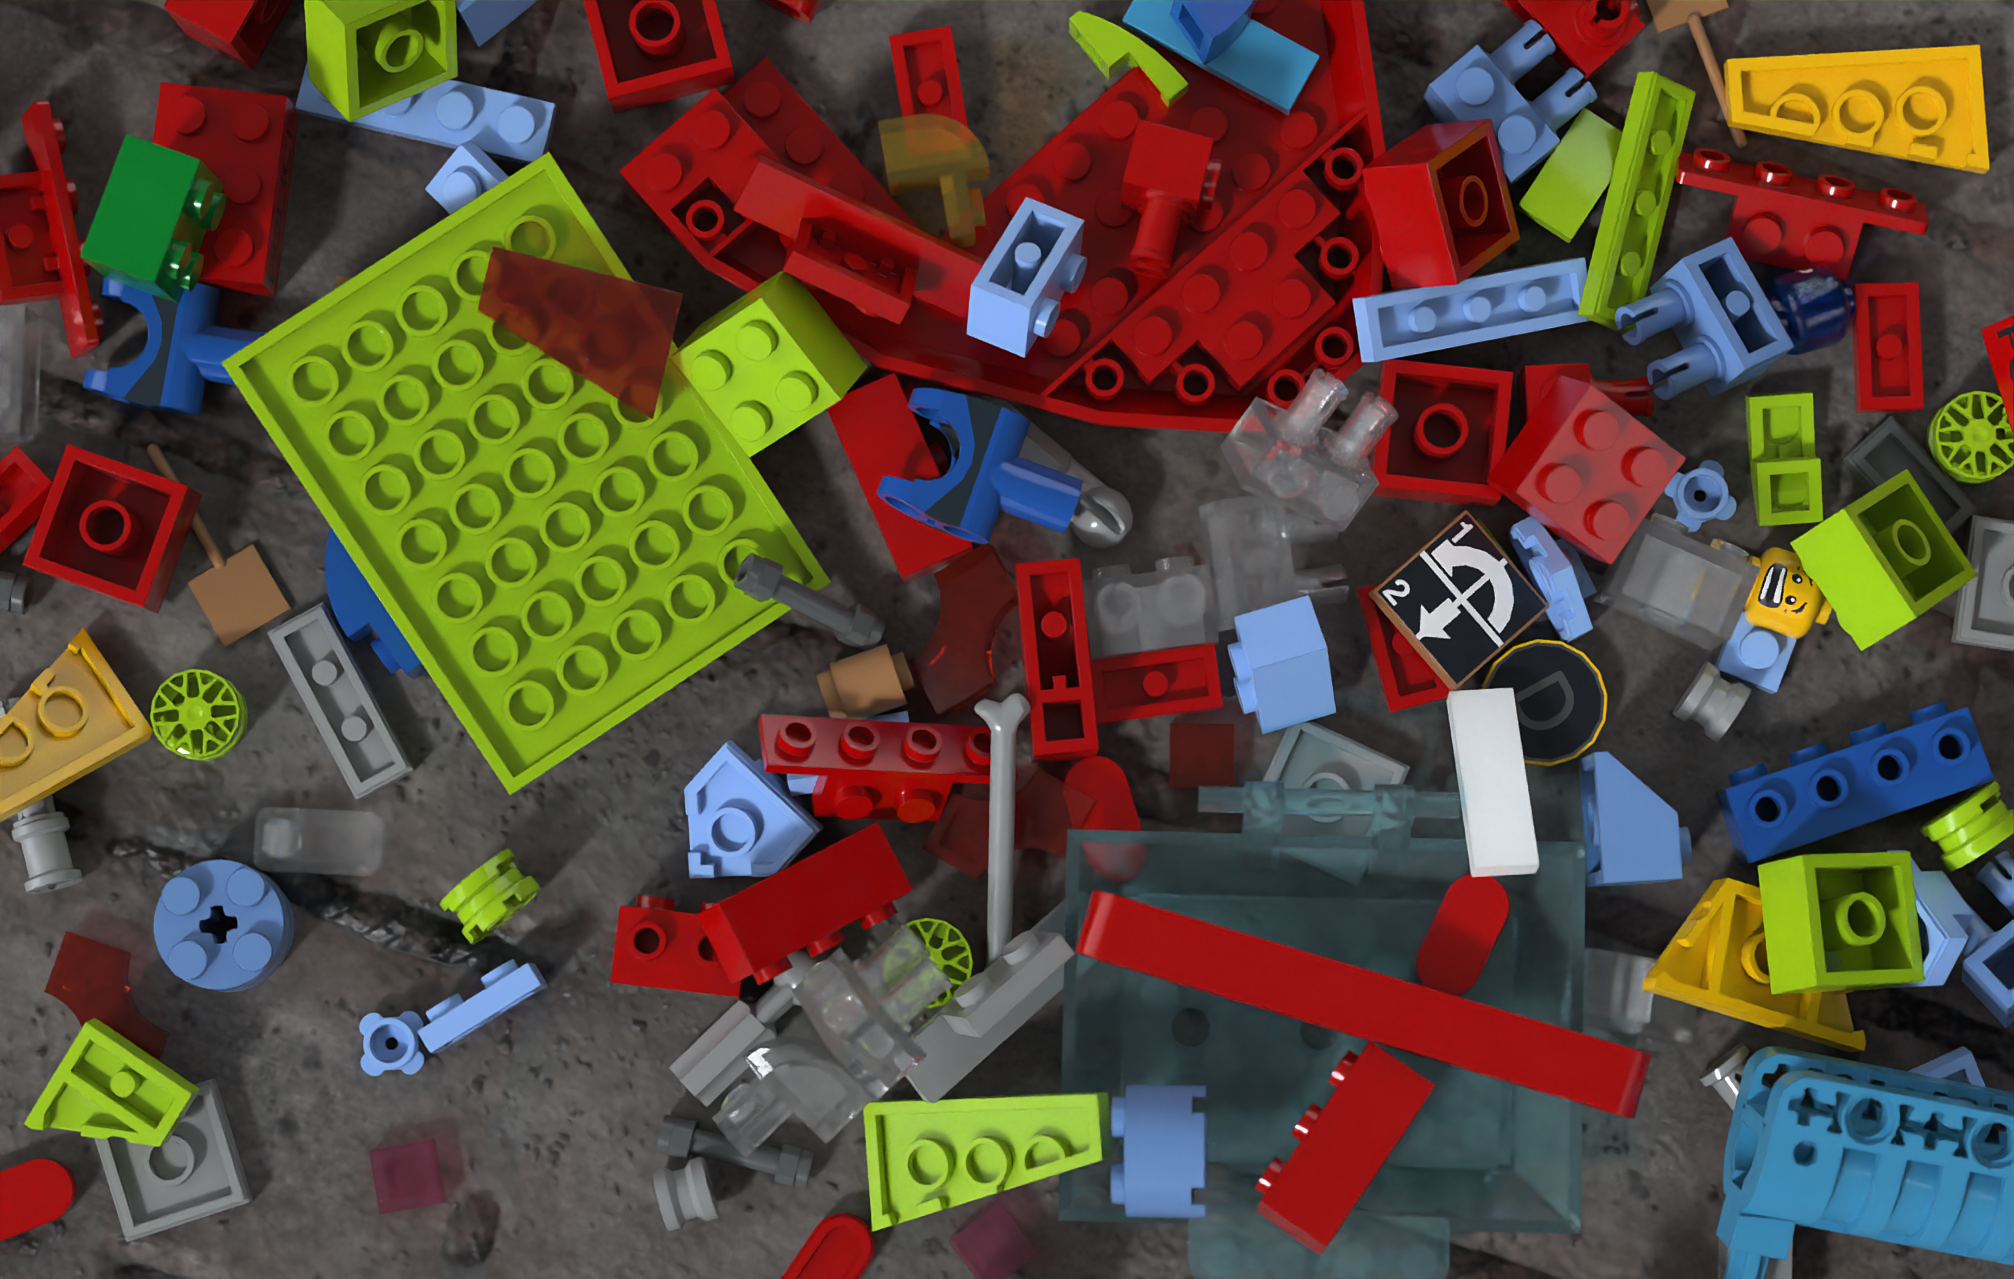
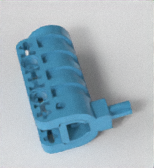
[1716,1046,2014,1279]

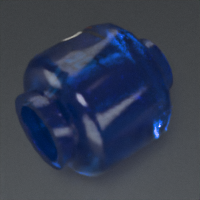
[1763,266,1855,355]

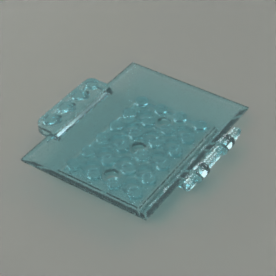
[1058,781,1586,1279]

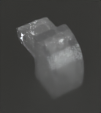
[712,1036,873,1158]

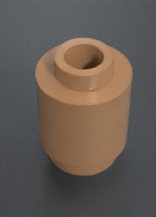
[816,644,915,720]

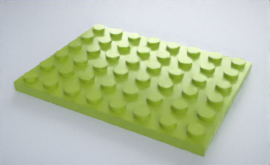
[221,152,831,795]

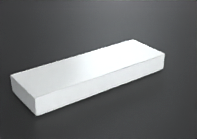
[1446,688,1539,877]

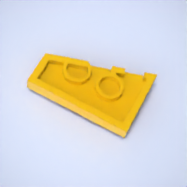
[0,628,153,822]

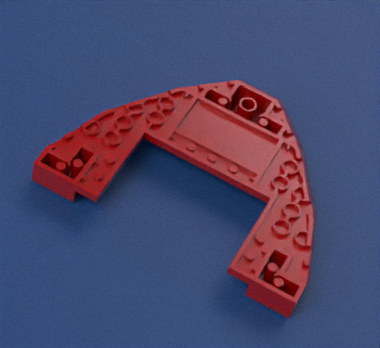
[619,0,1386,437]

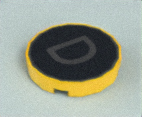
[1481,639,1608,767]

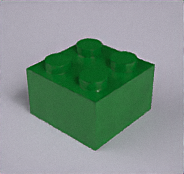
[80,134,227,304]

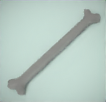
[974,693,1031,972]

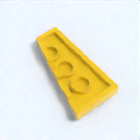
[1723,45,1990,174]

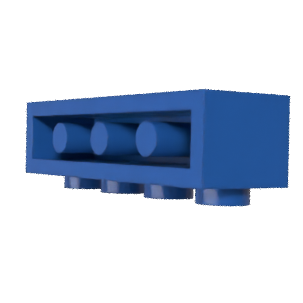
[1715,701,1994,865]

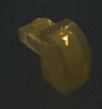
[878,114,990,248]

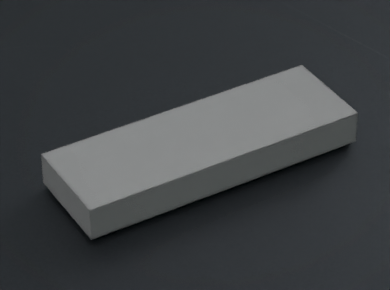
[267,602,415,801]

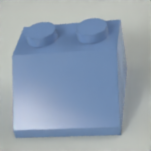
[1578,752,1692,887]

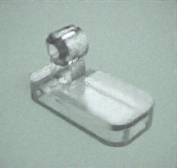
[253,807,387,876]

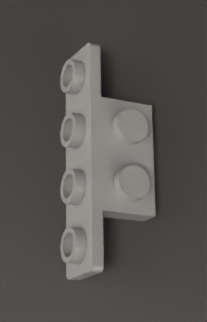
[892,892,1095,1103]

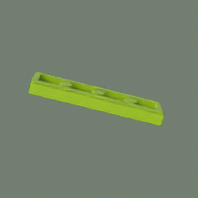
[1577,71,1696,333]

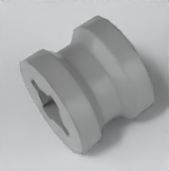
[1673,661,1751,742]
[652,1156,719,1232]

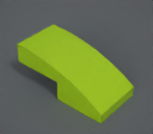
[1069,11,1189,107]
[1516,107,1623,243]
[1745,390,1823,526]

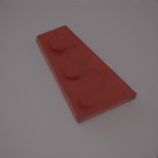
[477,246,683,420]

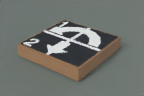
[1368,510,1550,691]

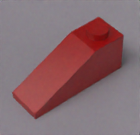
[1015,558,1099,763]

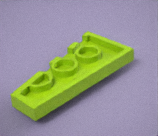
[863,1091,1113,1232]

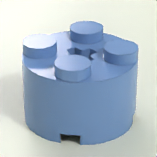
[154,860,294,992]
[1111,1085,1208,1218]

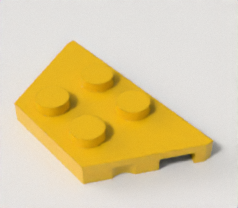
[1642,878,1866,1053]

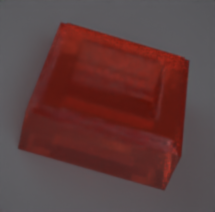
[1169,723,1234,789]

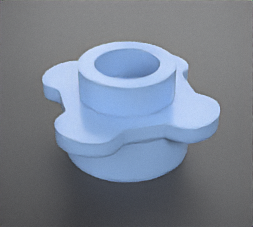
[1664,460,1736,532]
[359,1011,425,1076]

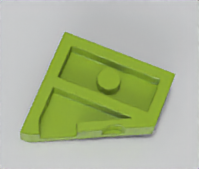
[24,1017,200,1147]

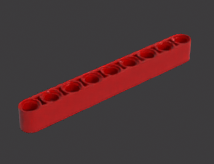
[1075,890,1652,1119]

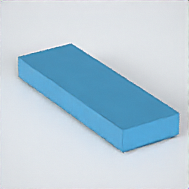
[1122,0,1320,115]

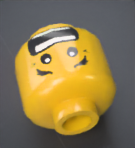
[1736,547,1832,639]

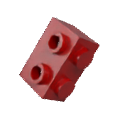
[610,895,745,998]

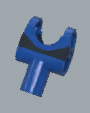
[82,277,266,416]
[876,388,1083,544]

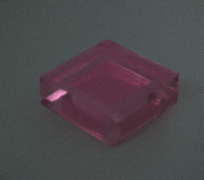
[369,1139,446,1215]
[948,1201,1038,1279]

